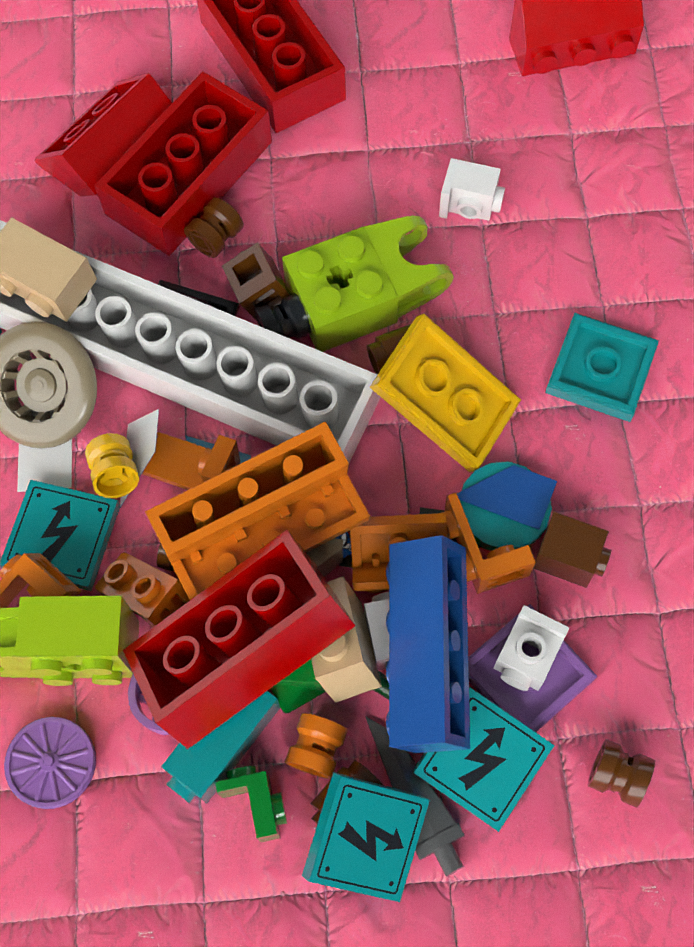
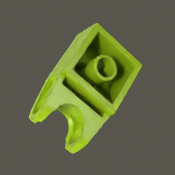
[282,215,454,352]
[0,595,139,686]

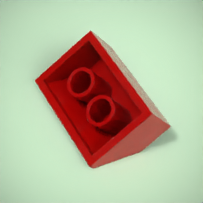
[509,0,644,76]
[34,73,172,197]

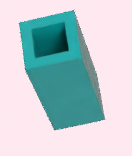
[161,691,280,804]

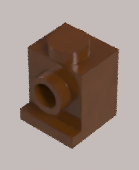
[222,242,292,321]

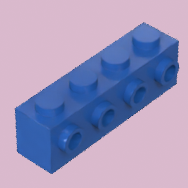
[386,535,470,753]

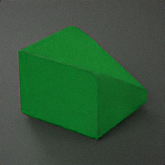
[270,659,326,714]

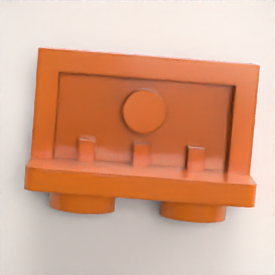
[350,513,447,593]

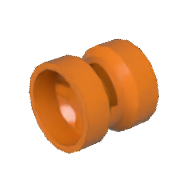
[284,713,348,779]

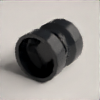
[254,293,311,339]

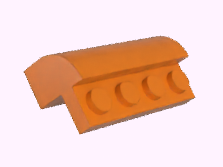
[145,421,370,600]

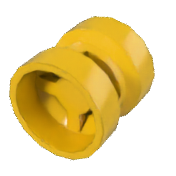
[85,433,139,498]

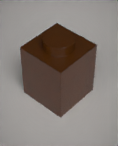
[533,512,612,588]

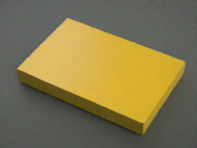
[370,314,521,472]

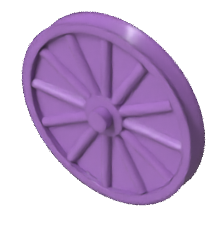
[4,717,96,809]

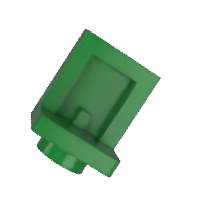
[215,766,287,843]

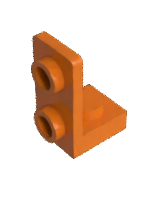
[142,432,241,490]
[441,493,536,594]
[95,552,190,627]
[0,553,82,608]

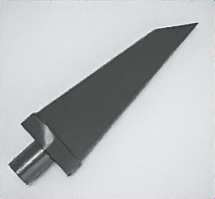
[365,716,465,877]

